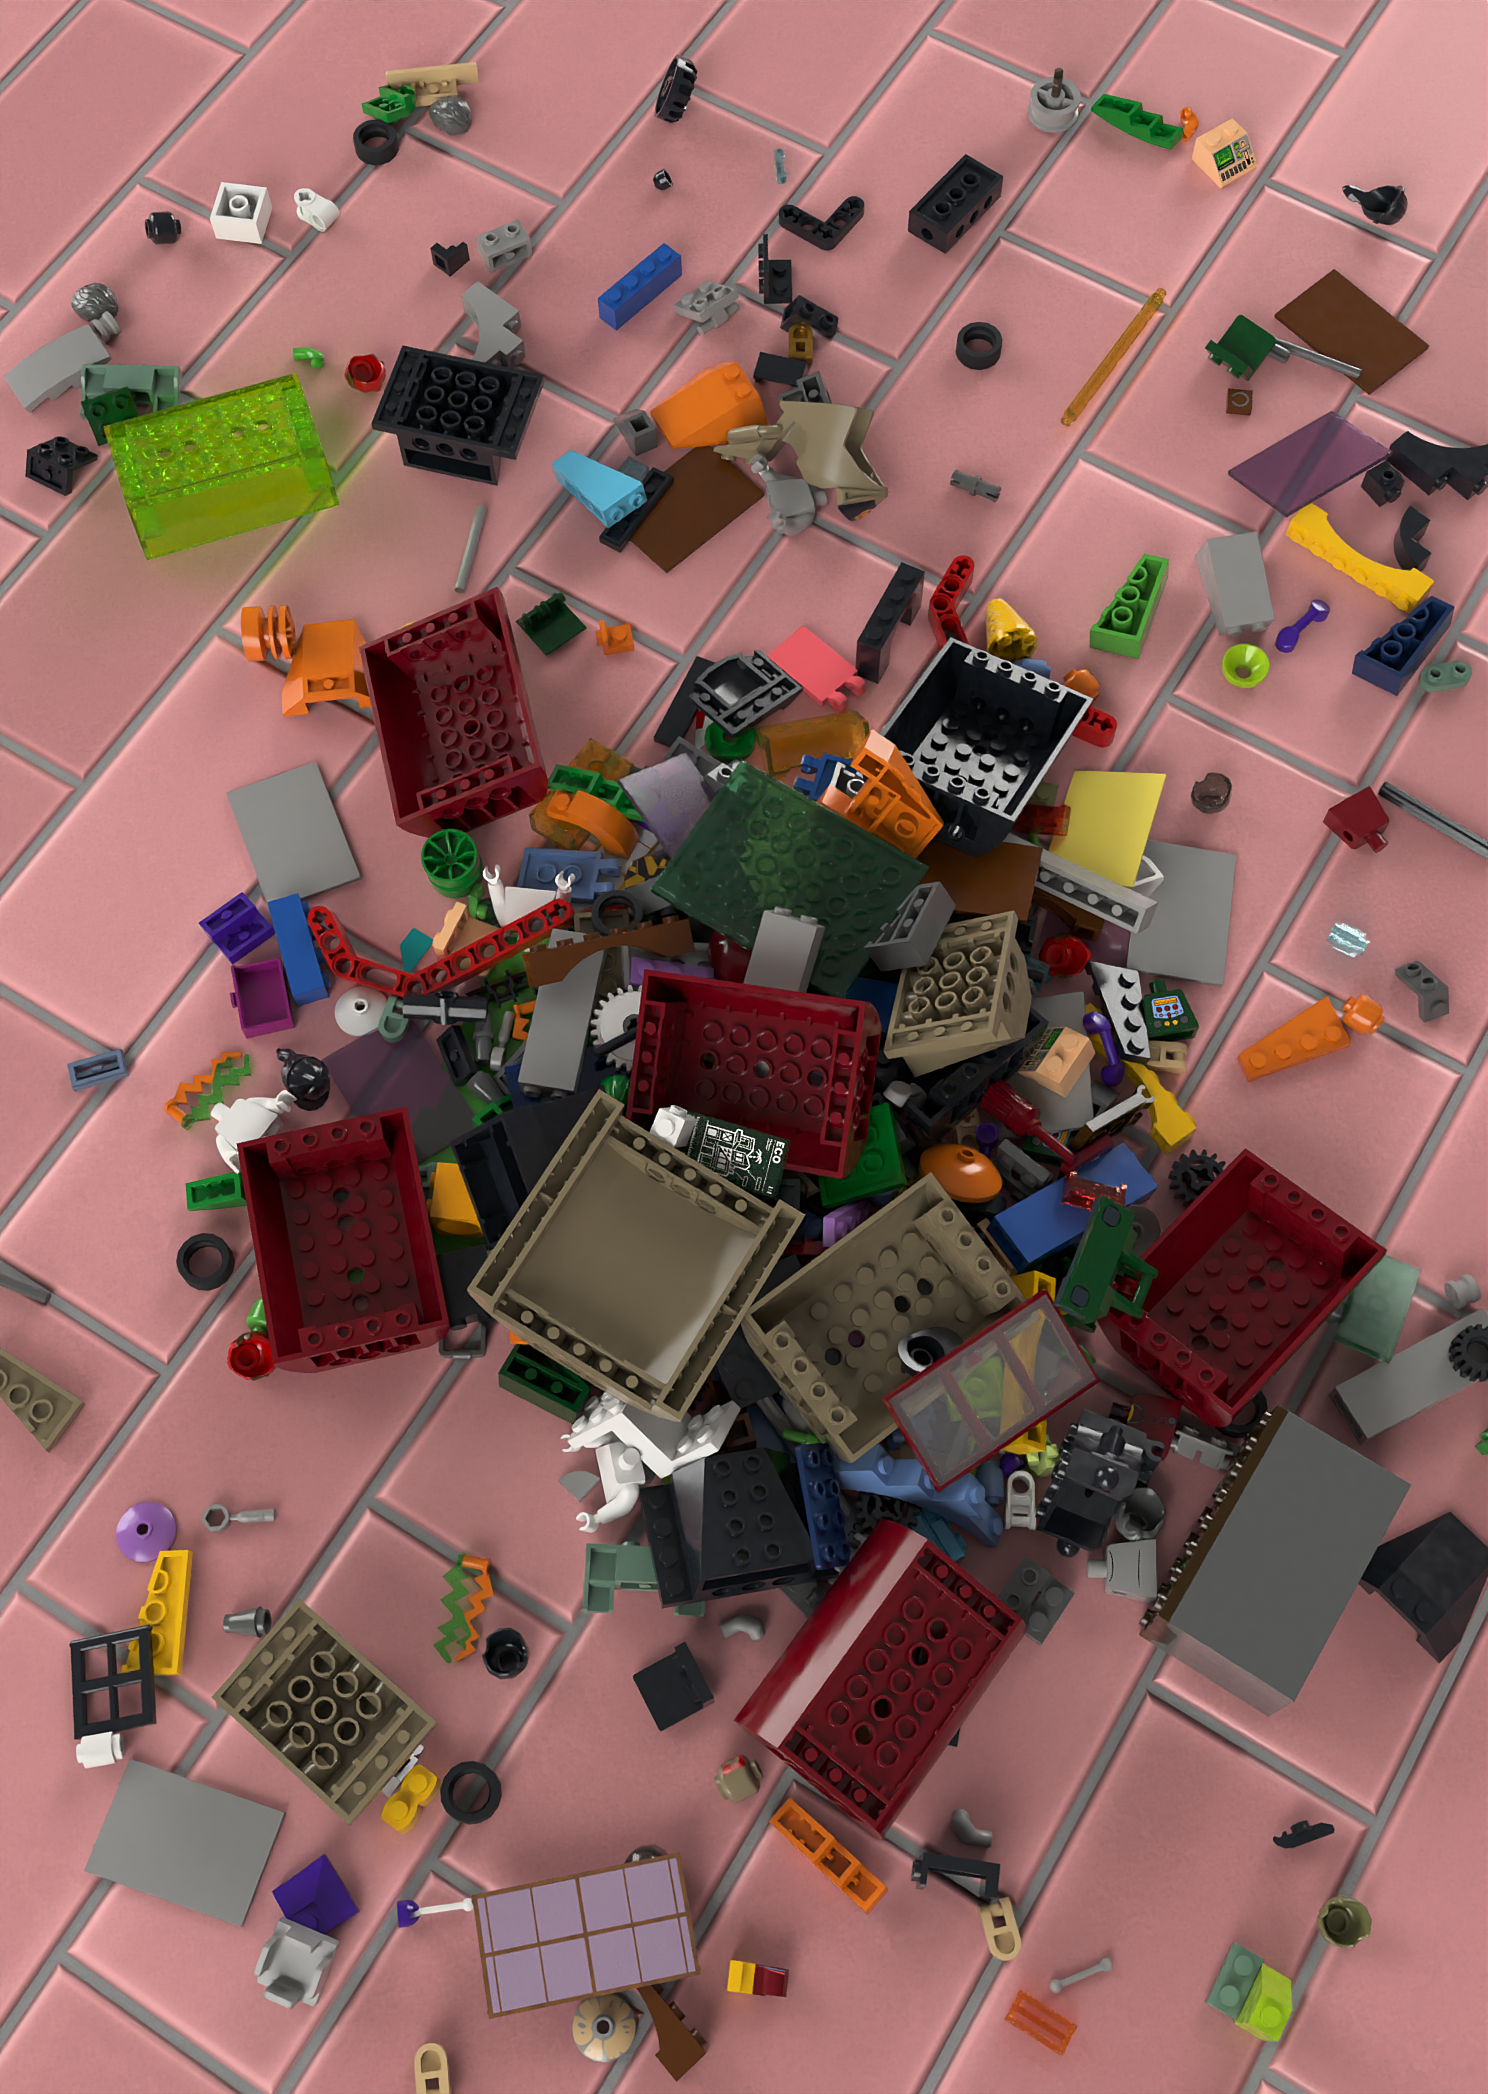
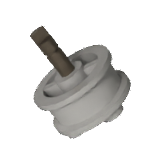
[1028,68,1081,134]

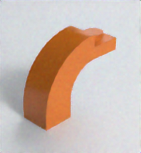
[546,789,640,860]

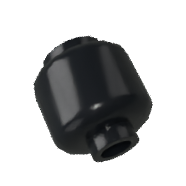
[145,211,181,244]

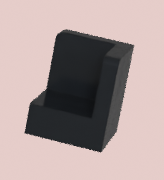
[430,242,470,277]

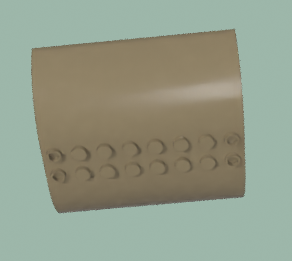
[467,1089,805,1422]

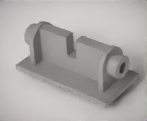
[1170,1425,1233,1471]

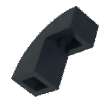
[1393,506,1432,572]

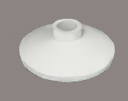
[335,986,387,1037]

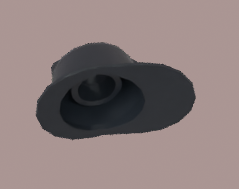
[897,1326,964,1377]

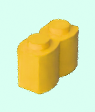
[381,1764,442,1834]

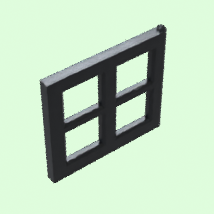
[69,1625,157,1740]

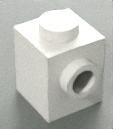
[649,1105,697,1148]

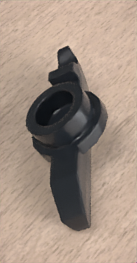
[1273,1820,1335,1849]

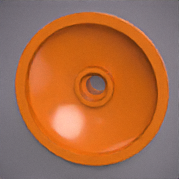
[918,1143,1002,1203]

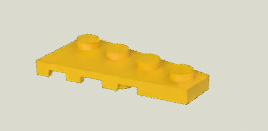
[120,1550,193,1676]

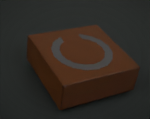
[1226,388,1253,416]

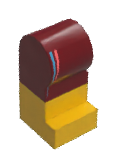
[727,1960,789,1997]

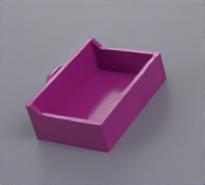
[230,958,295,1039]

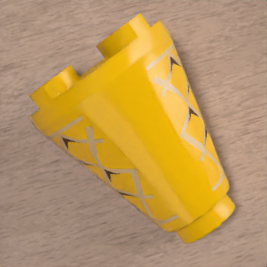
[986,599,1038,664]

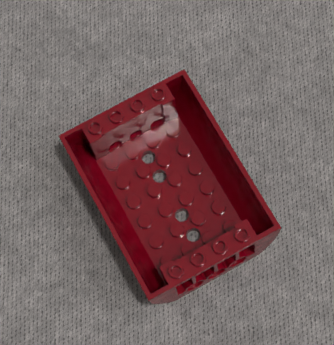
[236,1106,450,1373]
[1096,1148,1387,1427]
[733,1519,1027,1840]

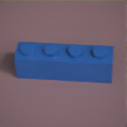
[598,243,682,331]
[267,893,331,1006]

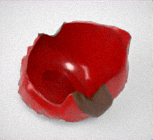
[344,354,386,392]
[1038,933,1092,978]
[227,1332,276,1381]

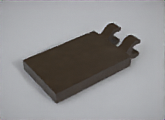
[1067,1085,1156,1154]

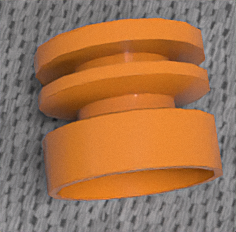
[241,605,296,662]

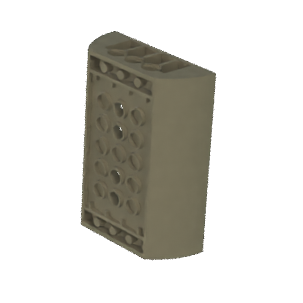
[741,1172,1039,1463]

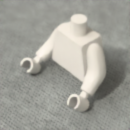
[483,864,575,952]
[211,1090,297,1174]
[561,1431,645,1533]

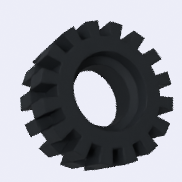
[1448,1324,1488,1382]

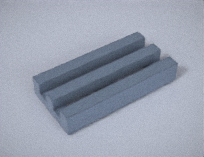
[67,1049,129,1092]

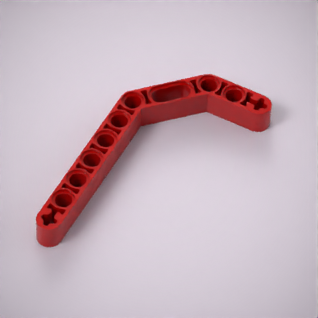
[928,555,1117,748]
[308,899,576,999]

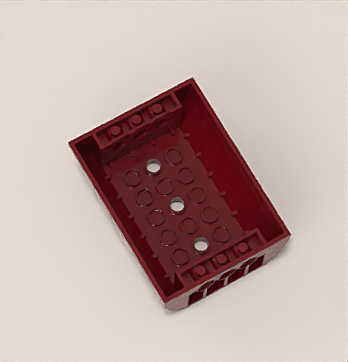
[359,587,548,838]
[626,969,882,1179]

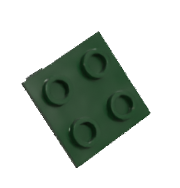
[81,386,145,446]
[516,592,587,656]

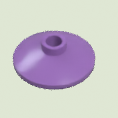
[116,1502,177,1562]

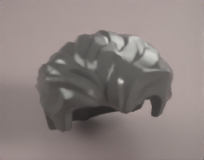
[429,96,472,135]
[71,283,118,322]
[1114,1486,1166,1541]

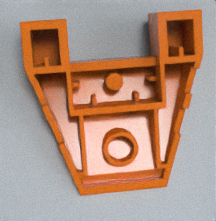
[809,730,944,861]

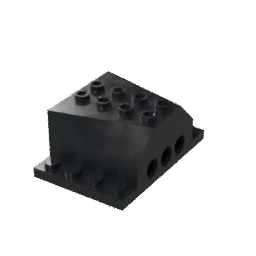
[371,345,545,486]
[639,1447,839,1609]

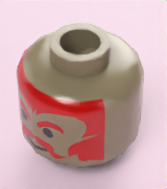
[714,1754,763,1803]

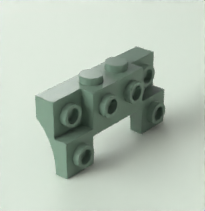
[80,364,182,421]
[582,1541,705,1617]

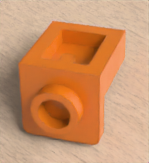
[595,620,634,655]

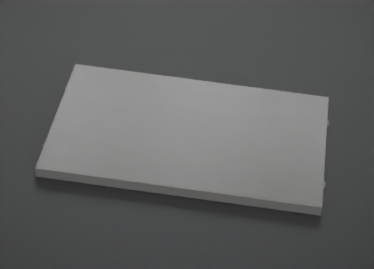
[227,761,361,905]
[1126,840,1236,987]
[992,991,1094,1141]
[84,1759,286,1927]

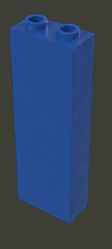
[986,1143,1158,1274]

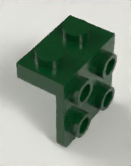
[1205,315,1277,381]

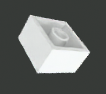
[210,182,272,244]

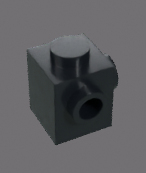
[1361,460,1405,507]

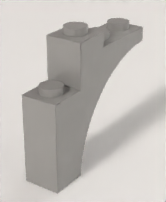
[461,281,526,368]

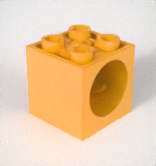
[426,1162,484,1238]

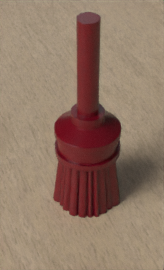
[981,1080,1078,1165]

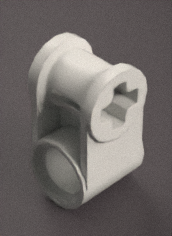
[294,188,340,232]
[1003,1470,1036,1531]

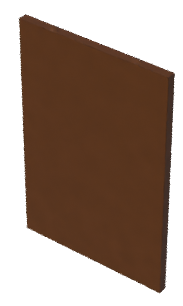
[1274,269,1429,395]
[630,445,764,573]
[878,839,1043,924]

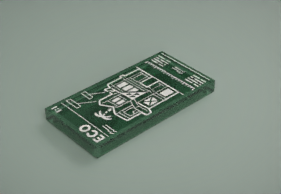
[675,1109,791,1198]

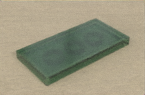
[1333,1255,1421,1364]

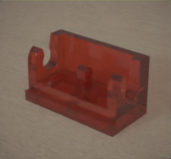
[1012,804,1071,836]
[1061,1168,1127,1211]

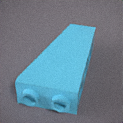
[552,450,647,528]

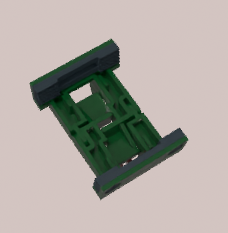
[1017,1196,1159,1335]

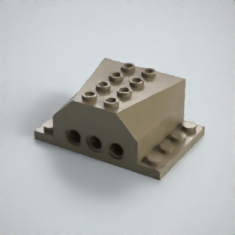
[883,911,1032,1077]
[212,1598,438,1826]

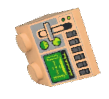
[1192,118,1258,188]
[1018,1027,1096,1098]

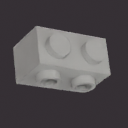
[476,220,533,273]

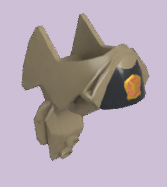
[713,401,889,522]

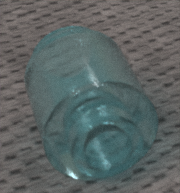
[1326,922,1370,958]

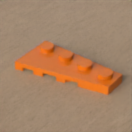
[1237,996,1351,1082]

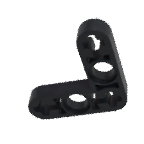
[779,196,864,251]

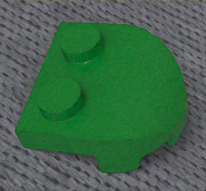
[361,84,416,124]

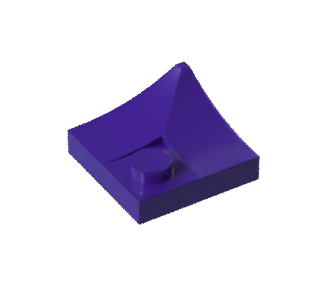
[272,1854,360,1935]

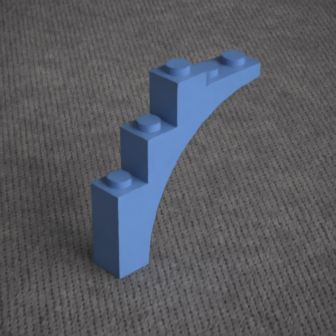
[833,1444,1004,1547]

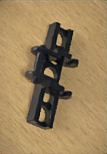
[465,970,529,1008]

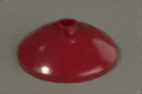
[708,912,763,983]

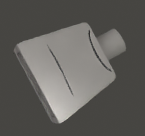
[1086,1539,1157,1603]

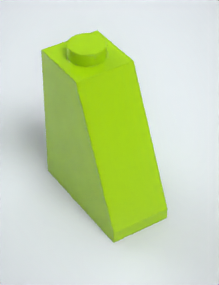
[1233,1963,1292,2041]

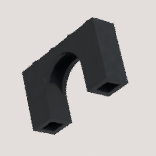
[855,562,925,684]

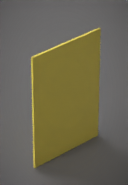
[1049,770,1167,888]

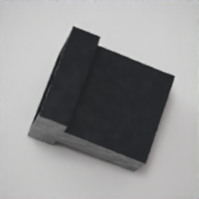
[450,1085,607,1250]

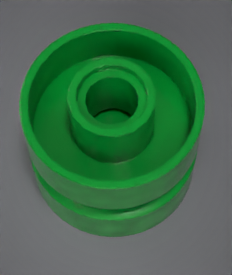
[421,829,484,898]

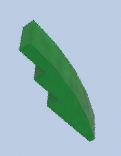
[1091,94,1184,150]
[548,764,657,822]
[185,1172,247,1211]

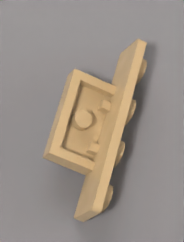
[386,62,479,107]

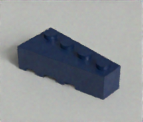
[1352,596,1455,696]

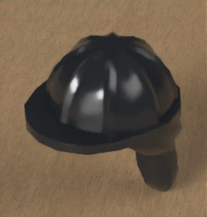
[1342,185,1408,225]
[276,1048,330,1111]

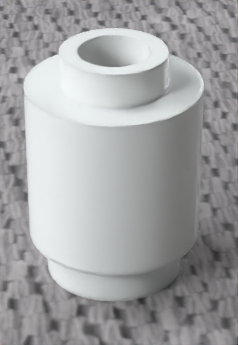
[76,1732,125,1769]

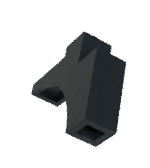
[1385,431,1488,500]

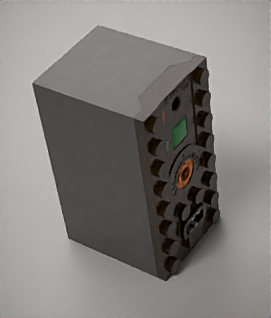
[1139,1405,1411,1717]

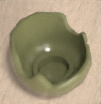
[1317,1896,1372,1948]

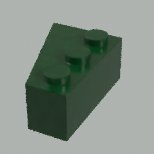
[498,1344,590,1424]

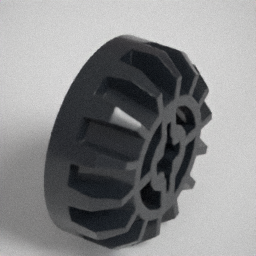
[654,55,698,123]

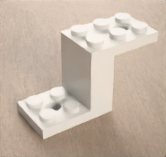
[567,1392,741,1479]

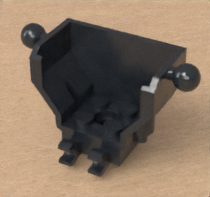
[1035,1409,1165,1557]

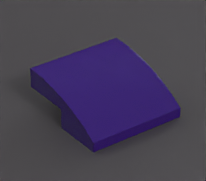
[199,892,276,965]

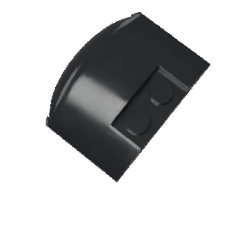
[688,650,804,738]

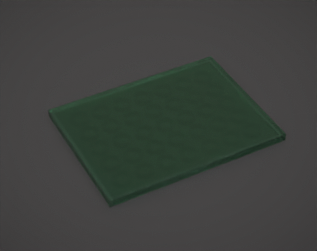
[651,759,929,998]

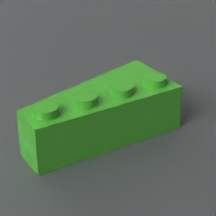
[1090,554,1169,659]

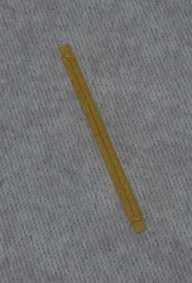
[1061,288,1167,426]

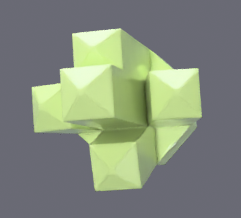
[1024,1434,1060,1478]

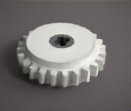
[590,985,642,1074]

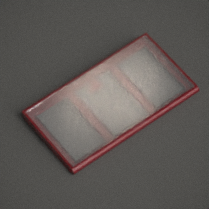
[881,1289,1100,1493]

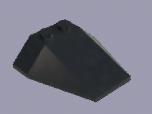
[1358,1512,1488,1663]

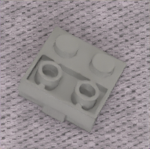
[673,281,739,335]

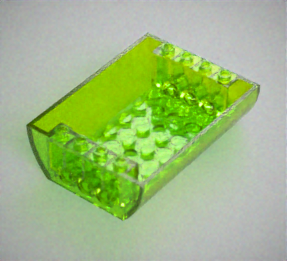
[103,372,340,560]

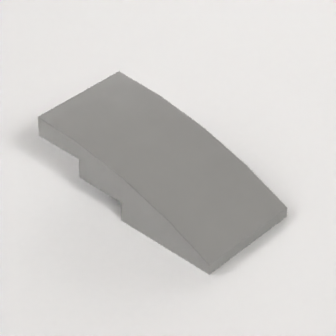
[4,324,112,412]

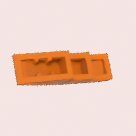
[769,1797,888,1915]

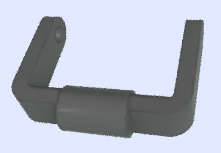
[439,1324,487,1360]

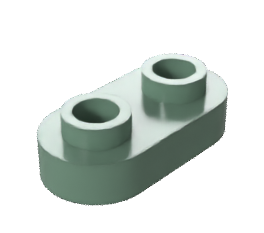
[1419,661,1472,692]

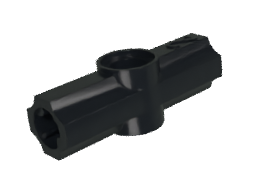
[403,991,488,1025]

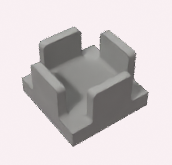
[254,1917,340,2009]

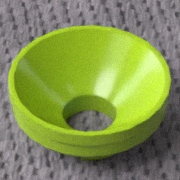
[1222,644,1270,688]

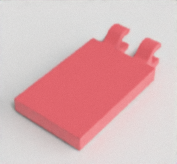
[767,626,866,713]

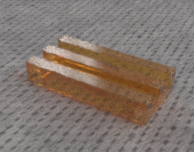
[1004,1990,1077,2056]

